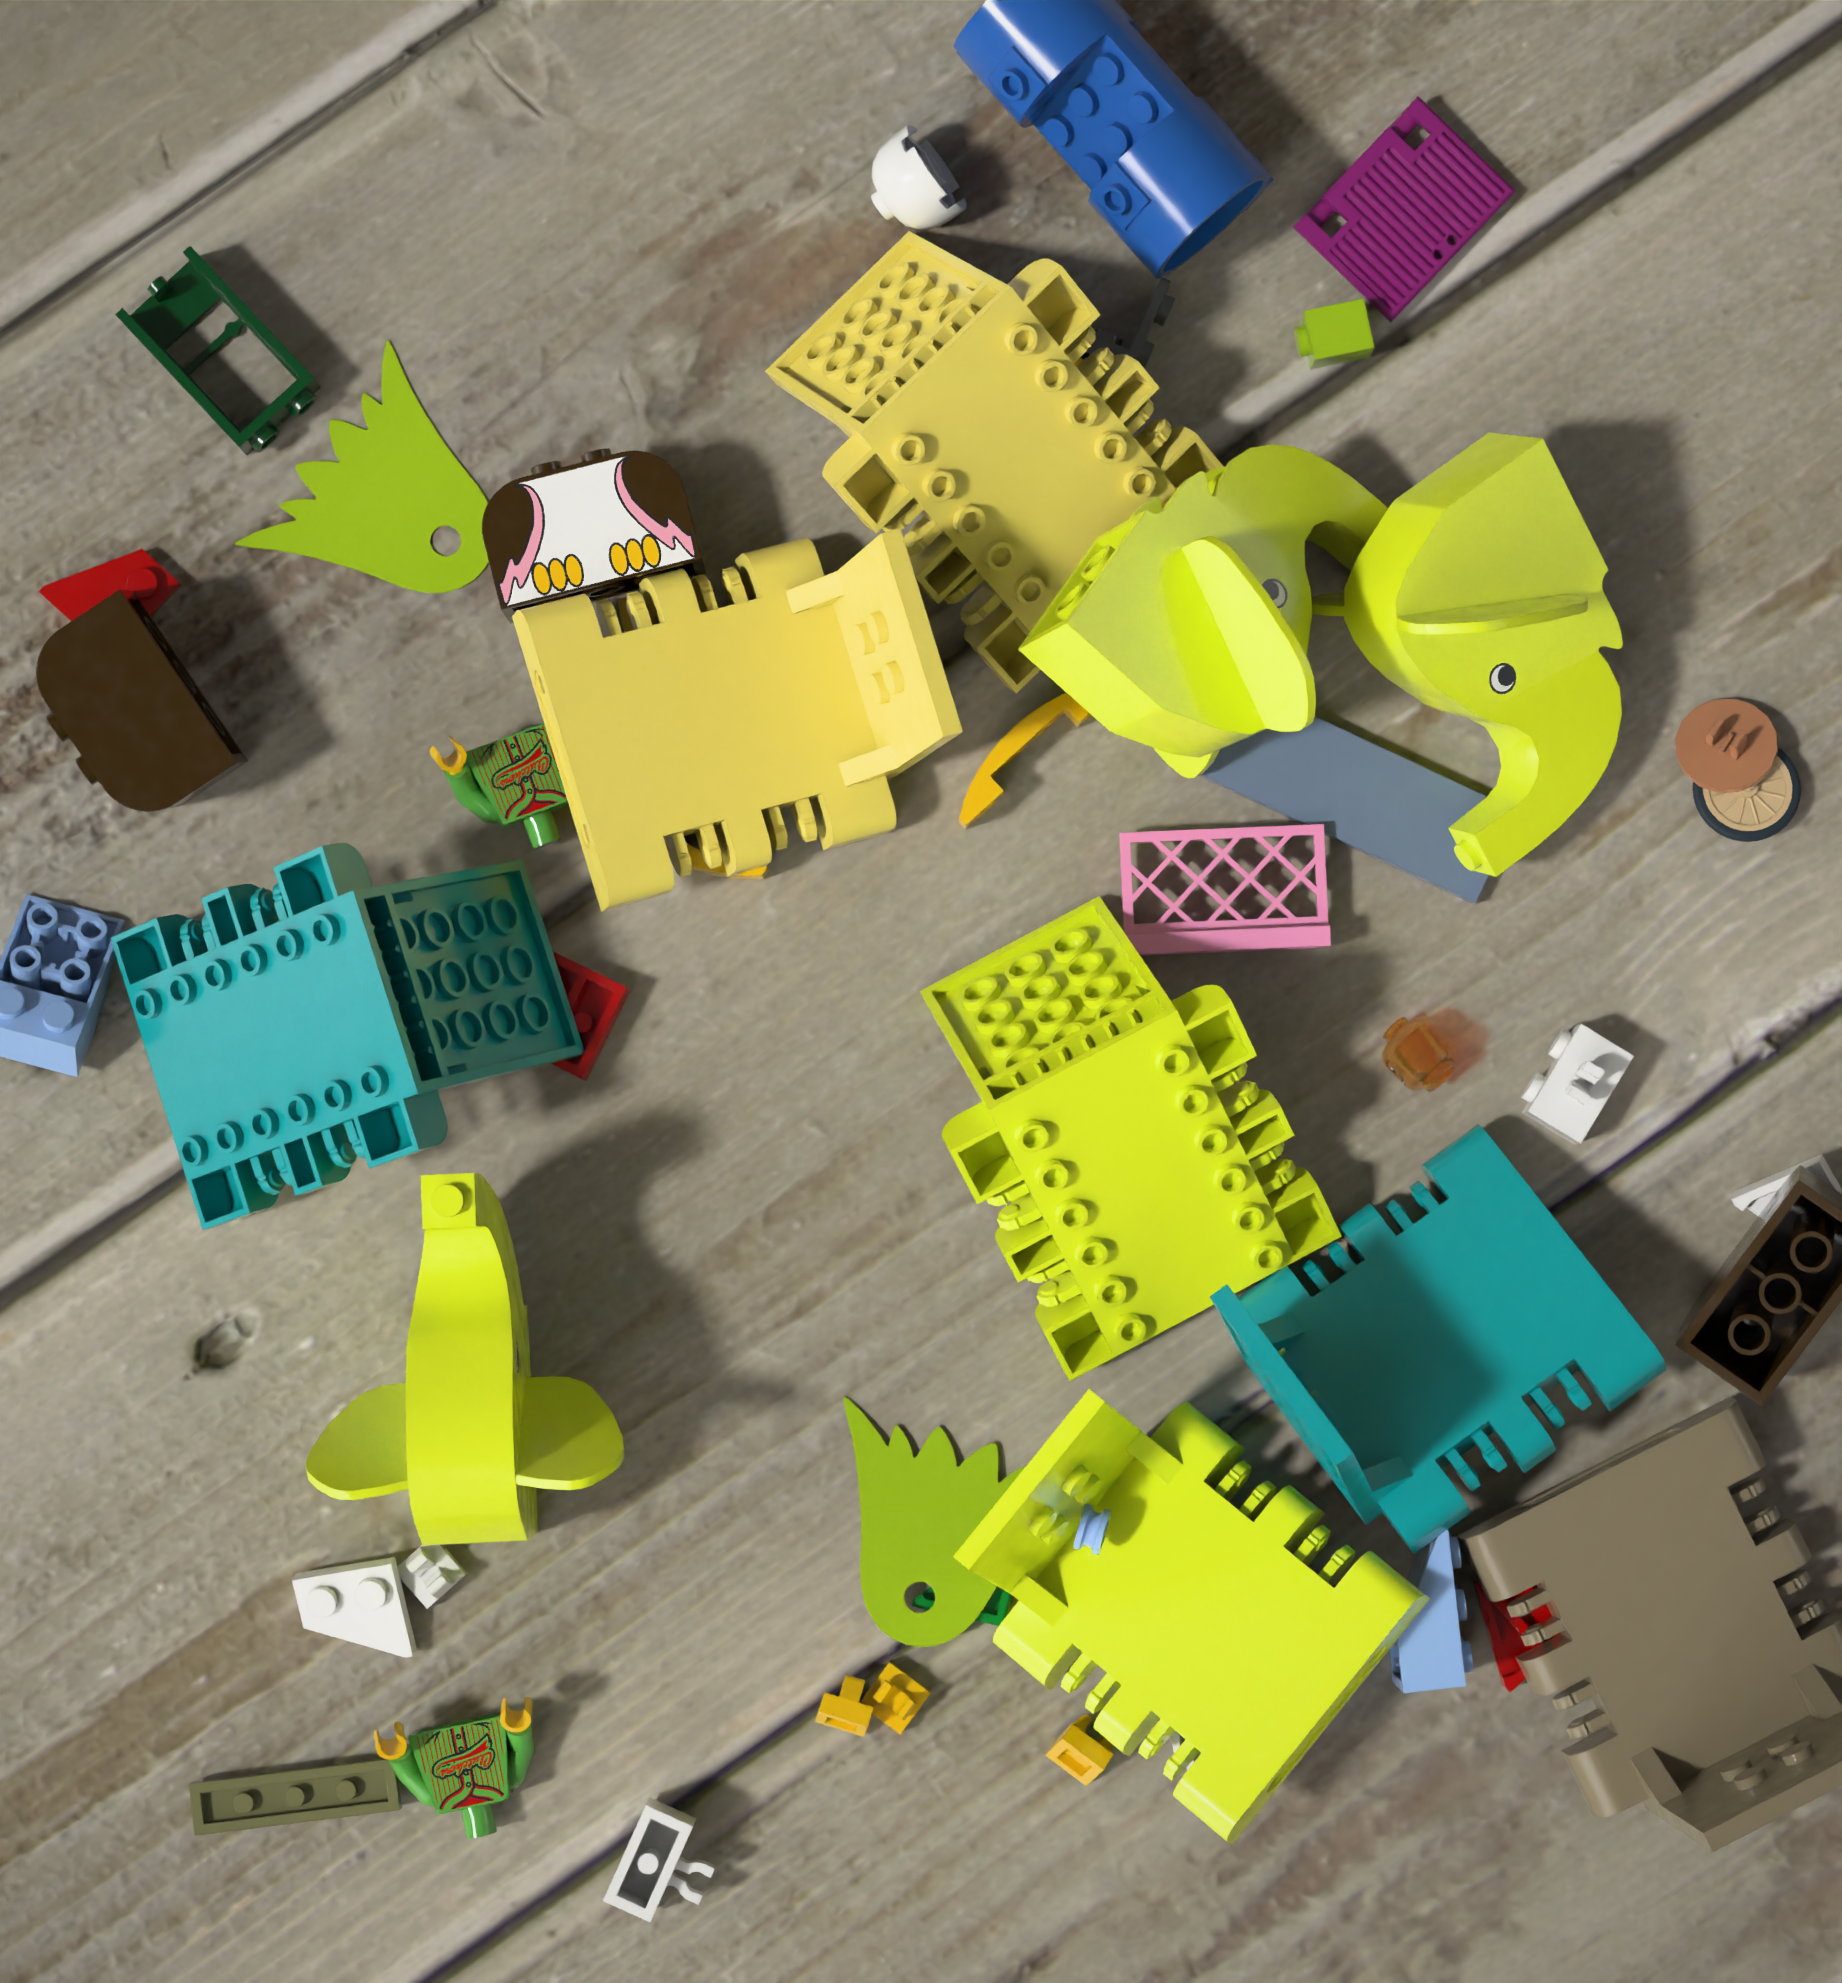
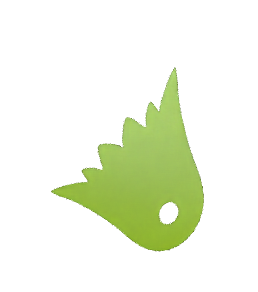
[235,340,489,594]
[843,1397,1026,1647]

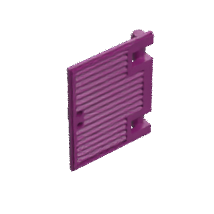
[1293,96,1516,323]

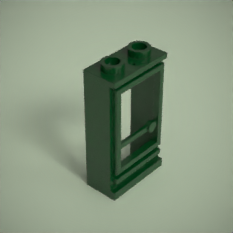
[115,246,321,456]

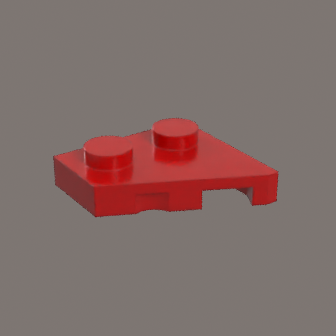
[38,549,182,621]
[551,951,631,1081]

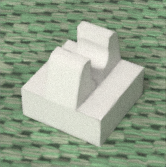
[398,1545,468,1609]

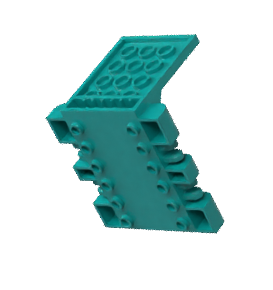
[111,843,584,1230]
[1210,1124,1667,1554]

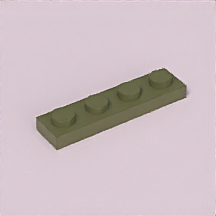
[189,1758,402,1836]

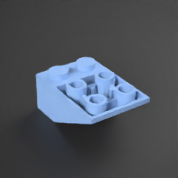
[0,894,125,1077]
[1389,1530,1473,1693]

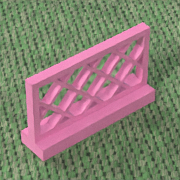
[1119,824,1331,956]

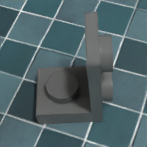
[1080,277,1175,369]

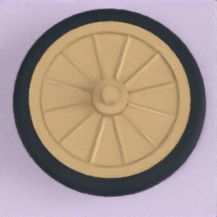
[1692,746,1801,842]

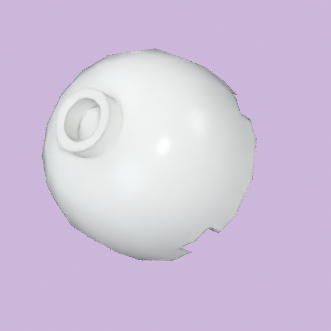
[871,125,967,230]

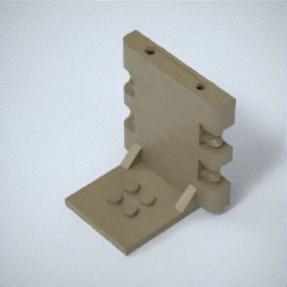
[1456,1397,1842,1852]

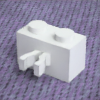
[1521,1024,1634,1145]
[603,1797,716,1922]

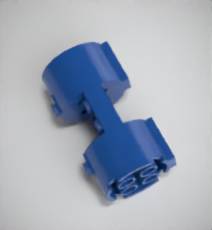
[953,0,1274,279]

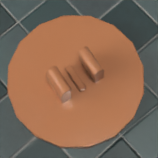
[1675,698,1778,793]

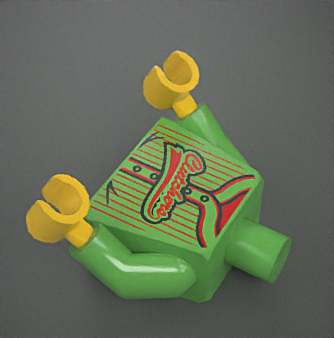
[430,723,569,849]
[374,1697,535,1839]

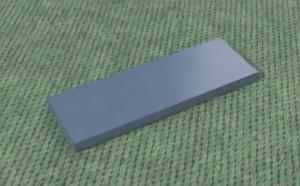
[1199,717,1489,904]

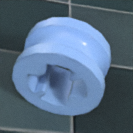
[1073,1504,1111,1555]

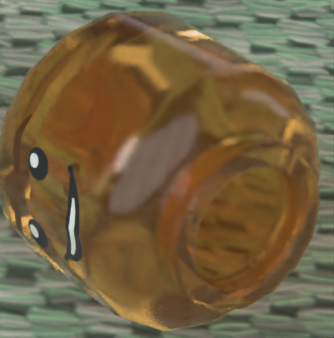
[1382,1016,1458,1092]

